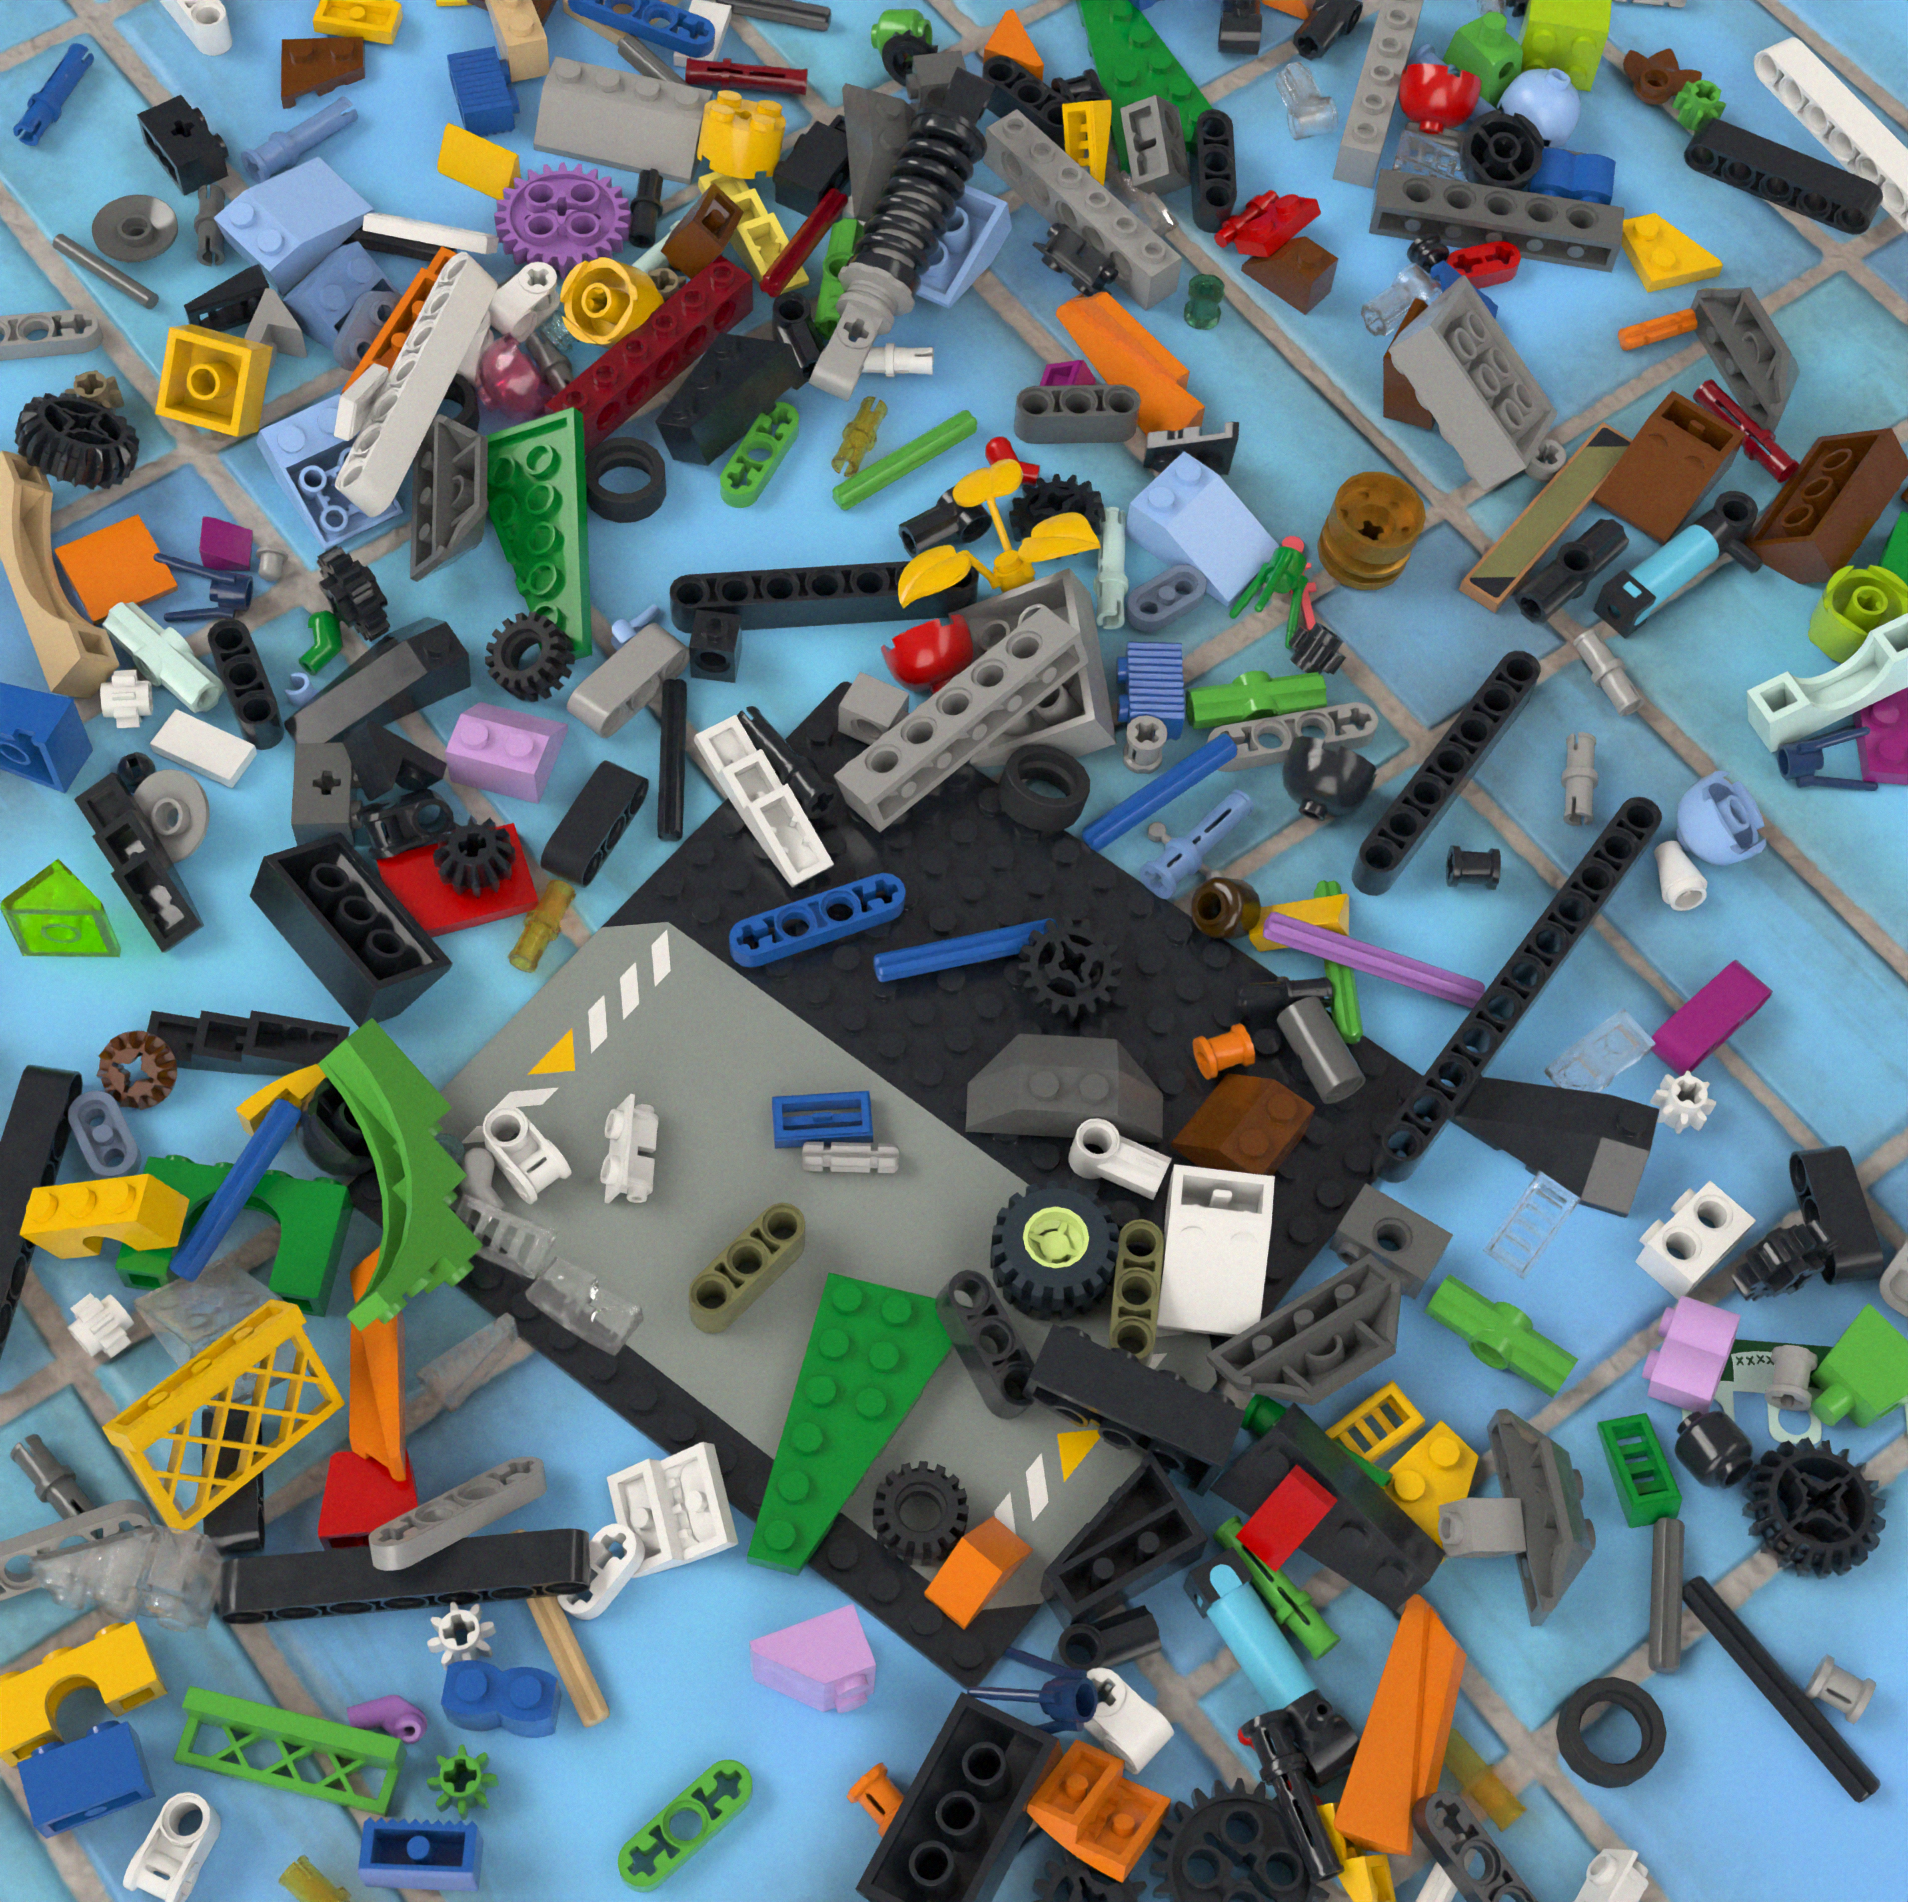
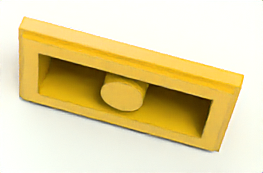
[437,123,521,200]
[1249,893,1349,952]

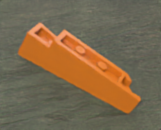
[342,246,480,394]
[1056,292,1205,436]
[349,1245,406,1481]
[1333,1594,1467,1856]

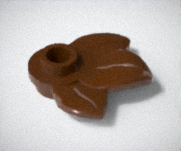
[1623,48,1702,104]

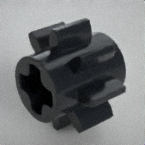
[1288,622,1346,675]

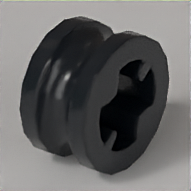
[1407,233,1449,274]

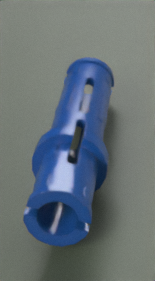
[13,43,94,146]

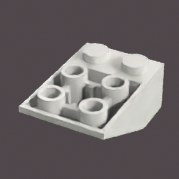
[1157,1164,1275,1337]

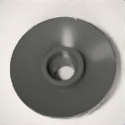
[92,195,178,262]

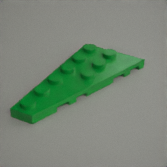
[1076,0,1213,177]
[485,407,592,660]
[747,1272,972,1576]

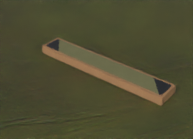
[1459,422,1633,613]

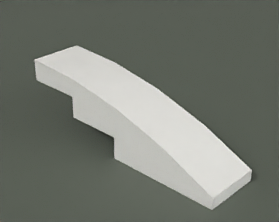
[694,715,834,888]

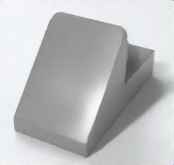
[244,288,307,369]

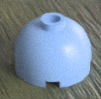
[1497,68,1581,148]
[1676,770,1766,866]

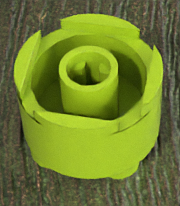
[1808,565,1908,664]

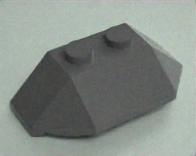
[842,83,916,222]
[1690,287,1800,434]
[410,414,488,582]
[965,1034,1163,1143]
[1206,1253,1402,1406]
[1487,1409,1596,1627]

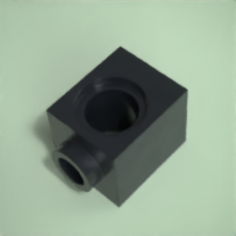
[689,609,742,683]

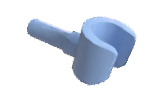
[611,604,660,651]
[284,672,321,708]

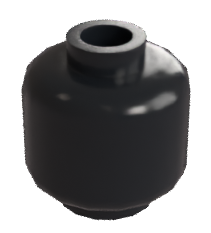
[1674,1411,1753,1489]

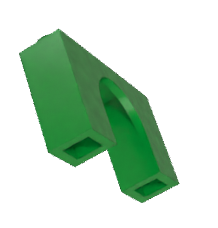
[115,1155,354,1317]

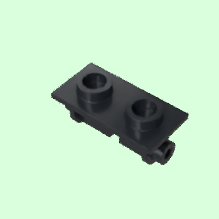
[1032,223,1118,297]

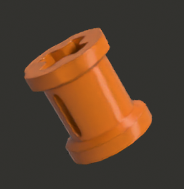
[1193,1023,1255,1080]
[846,1762,905,1838]

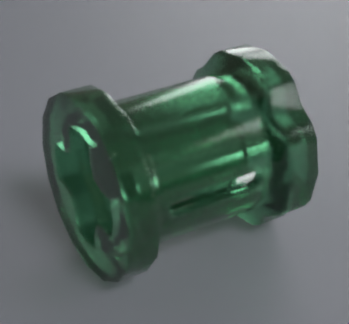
[1183,274,1225,330]

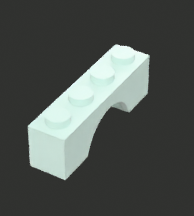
[1747,613,1908,753]

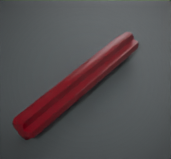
[759,188,848,298]

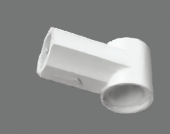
[1068,1118,1172,1200]

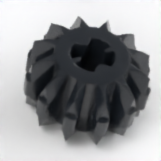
[433,815,516,899]

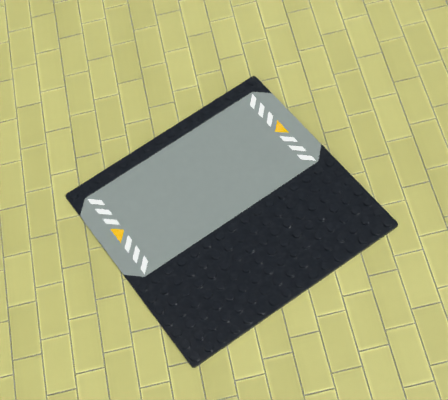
[347,682,1426,1690]

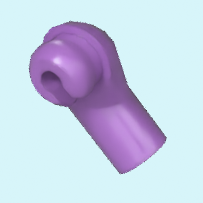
[347,1695,427,1744]

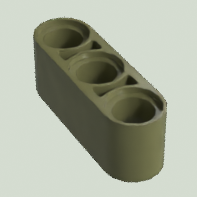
[688,1203,805,1334]
[1107,1219,1164,1367]

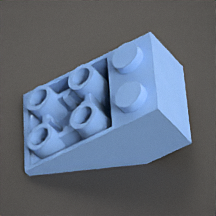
[256,394,403,551]

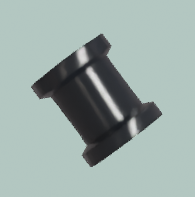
[1446,845,1501,890]

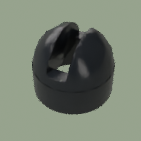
[117,752,157,793]

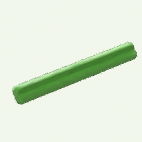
[832,410,978,510]
[1313,880,1364,1044]

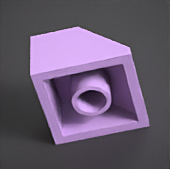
[445,702,568,804]
[749,1604,876,1713]

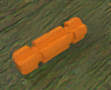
[1618,308,1698,351]

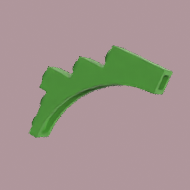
[318,1018,483,1331]

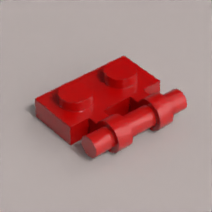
[1214,190,1321,258]

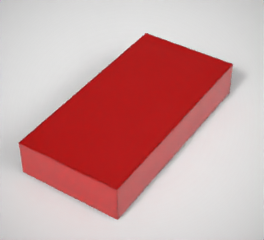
[1235,1464,1338,1573]

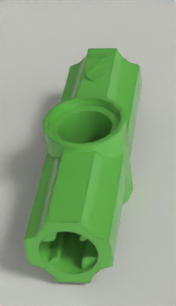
[814,218,864,340]
[1185,671,1327,730]
[1424,1274,1579,1398]

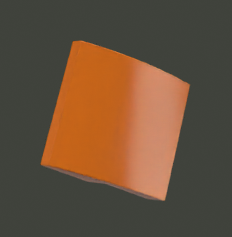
[54,514,178,626]
[1027,1739,1172,1883]

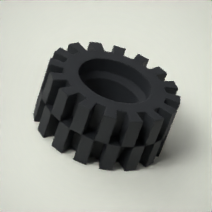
[485,612,575,702]
[872,1461,969,1566]

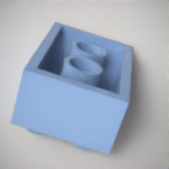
[214,157,376,295]
[916,184,1012,309]
[1125,451,1280,607]

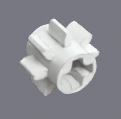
[100,670,153,728]
[1650,1071,1716,1134]
[67,1293,134,1358]
[427,1602,496,1671]

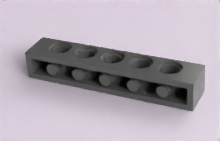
[1369,168,1624,273]

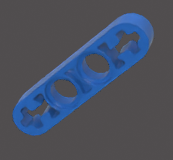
[568,0,715,58]
[729,873,906,968]

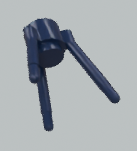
[153,553,253,622]
[1777,725,1878,791]
[967,1647,1098,1734]

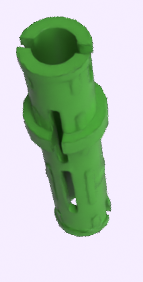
[1212,1516,1341,1661]

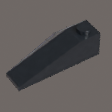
[284,617,471,744]

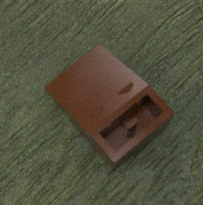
[1592,390,1746,545]

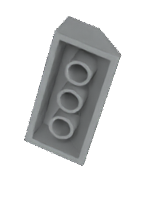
[533,56,713,185]

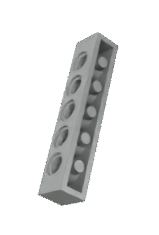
[1333,0,1424,188]
[983,109,1182,311]
[834,606,1089,832]

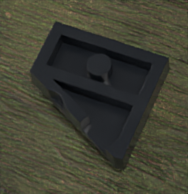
[1143,422,1239,475]

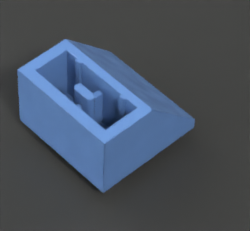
[282,241,403,358]

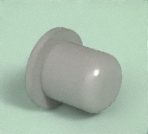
[256,547,288,581]

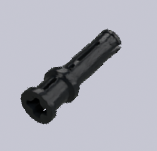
[737,706,840,819]
[1241,1709,1345,1884]

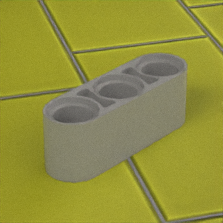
[567,623,690,738]

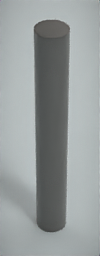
[52,234,159,309]

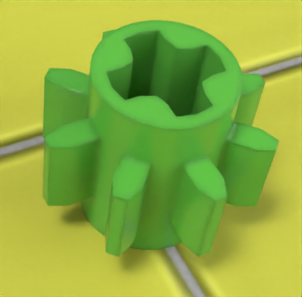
[1672,80,1726,131]
[427,1744,499,1820]

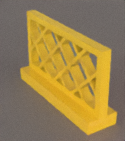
[102,1299,345,1536]

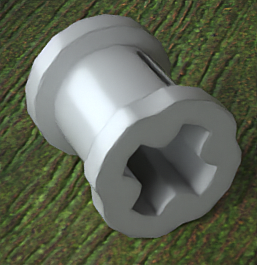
[1123,715,1168,774]
[1764,1345,1818,1411]
[1804,1654,1876,1724]

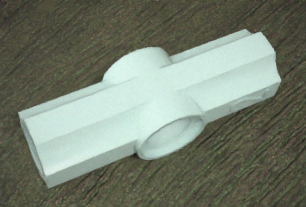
[102,602,225,713]

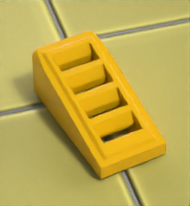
[1062,100,1112,186]
[1325,1380,1425,1464]

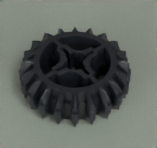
[14,393,140,490]
[1742,1437,1886,1580]

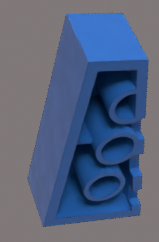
[0,682,93,793]

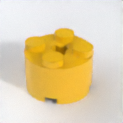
[697,90,786,179]
[560,257,664,349]

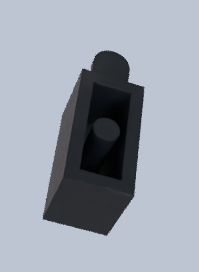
[772,114,850,217]

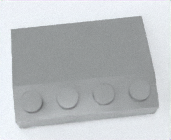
[1388,275,1558,490]
[948,568,1117,768]

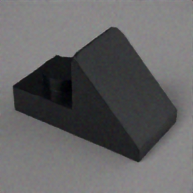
[342,719,447,801]

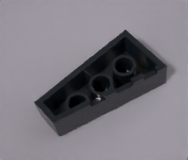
[1021,1324,1246,1497]
[1209,1402,1446,1611]

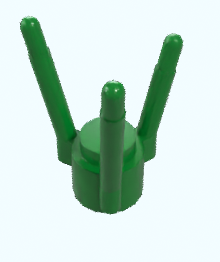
[1229,546,1308,649]

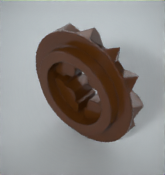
[96,1030,177,1110]

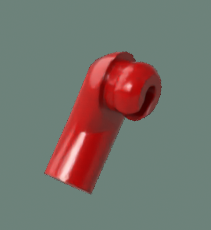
[985,436,1040,487]

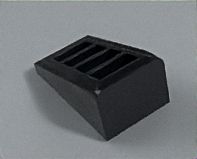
[184,264,270,332]

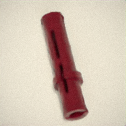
[685,58,808,96]
[1693,379,1799,483]

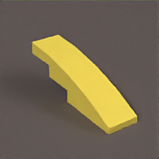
[698,172,809,298]

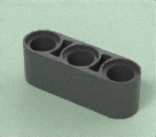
[1014,385,1141,444]

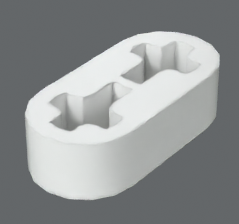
[557,1524,645,1620]

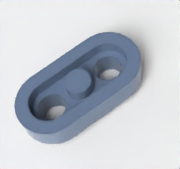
[333,291,398,372]
[1126,564,1207,632]
[68,1091,142,1180]

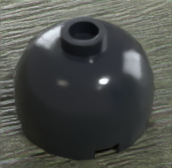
[1459,110,1544,191]
[1282,736,1377,821]
[295,1077,375,1177]

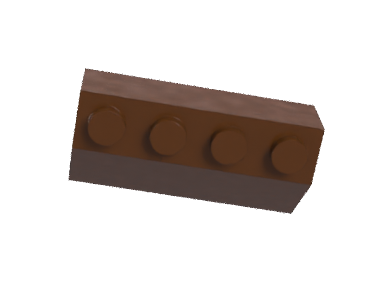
[1744,428,1908,584]

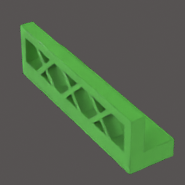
[173,1685,407,1817]

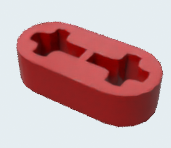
[1447,241,1521,289]

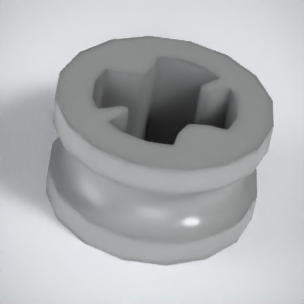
[1524,439,1566,483]

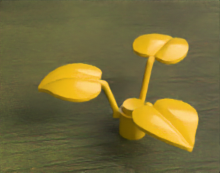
[898,459,1101,609]

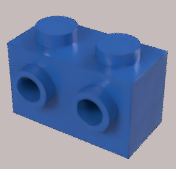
[17,1720,156,1839]

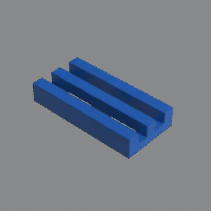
[772,1091,873,1149]

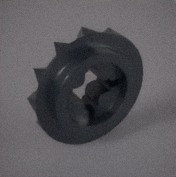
[882,29,938,87]

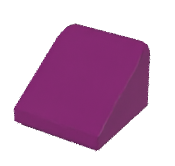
[1039,360,1096,386]
[199,516,253,571]

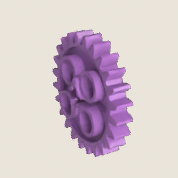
[494,162,631,279]

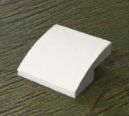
[607,1442,739,1578]

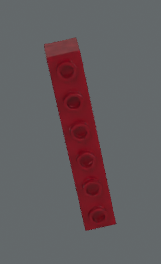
[545,255,753,456]

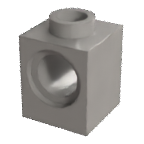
[838,672,910,745]
[1438,1498,1527,1558]

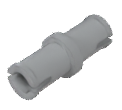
[1573,629,1645,717]
[1561,732,1599,826]

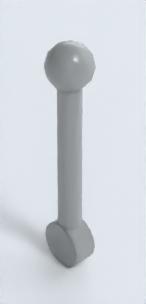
[1147,822,1224,880]

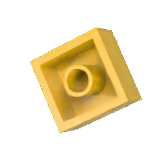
[155,324,273,437]

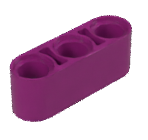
[1646,960,1773,1077]

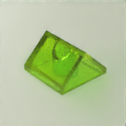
[0,859,121,957]

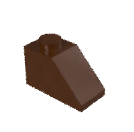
[661,183,744,280]
[1241,236,1339,315]

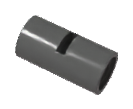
[1277,996,1366,1104]

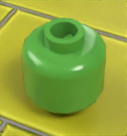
[871,9,933,62]

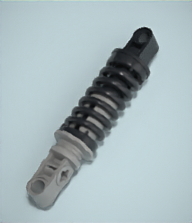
[808,67,996,402]

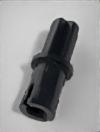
[628,168,663,249]
[1235,976,1333,1013]

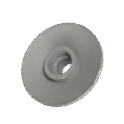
[133,769,210,863]

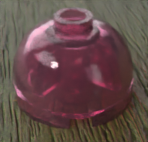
[477,332,554,421]

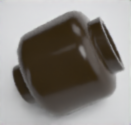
[1190,877,1261,940]

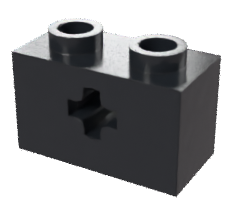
[137,95,229,196]

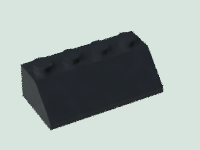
[249,833,453,1028]
[855,1692,1063,1902]

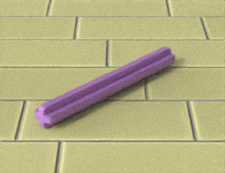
[1263,912,1485,1009]

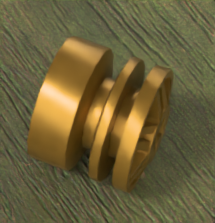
[1317,472,1426,590]

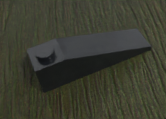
[1451,1077,1660,1218]

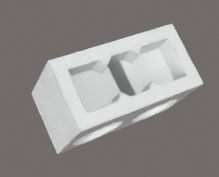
[1635,1181,1756,1301]

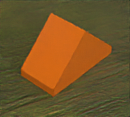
[983,9,1044,81]
[924,1516,1033,1630]

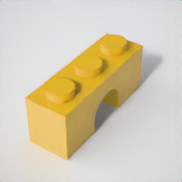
[19,1174,190,1259]
[0,1621,168,1767]

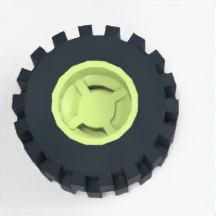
[990,1181,1119,1321]

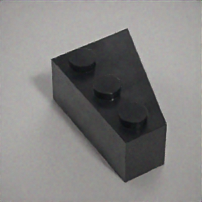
[655,333,806,466]
[1040,1450,1208,1630]

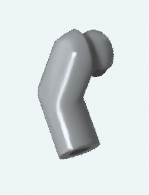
[458,1148,506,1221]

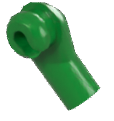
[298,610,343,676]

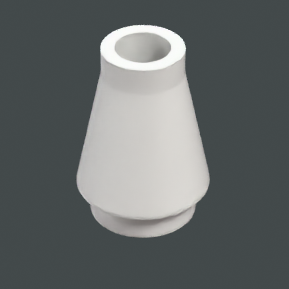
[1654,841,1707,911]

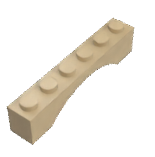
[485,0,550,83]
[0,450,120,700]

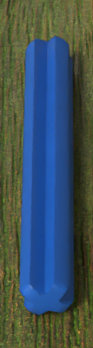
[1081,733,1238,852]
[873,918,1058,982]
[170,1098,301,1282]

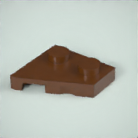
[281,37,365,109]

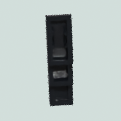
[74,772,204,953]
[142,1010,350,1076]

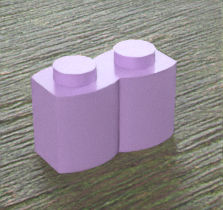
[1642,1295,1741,1415]

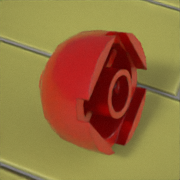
[1398,63,1482,136]
[881,614,973,695]

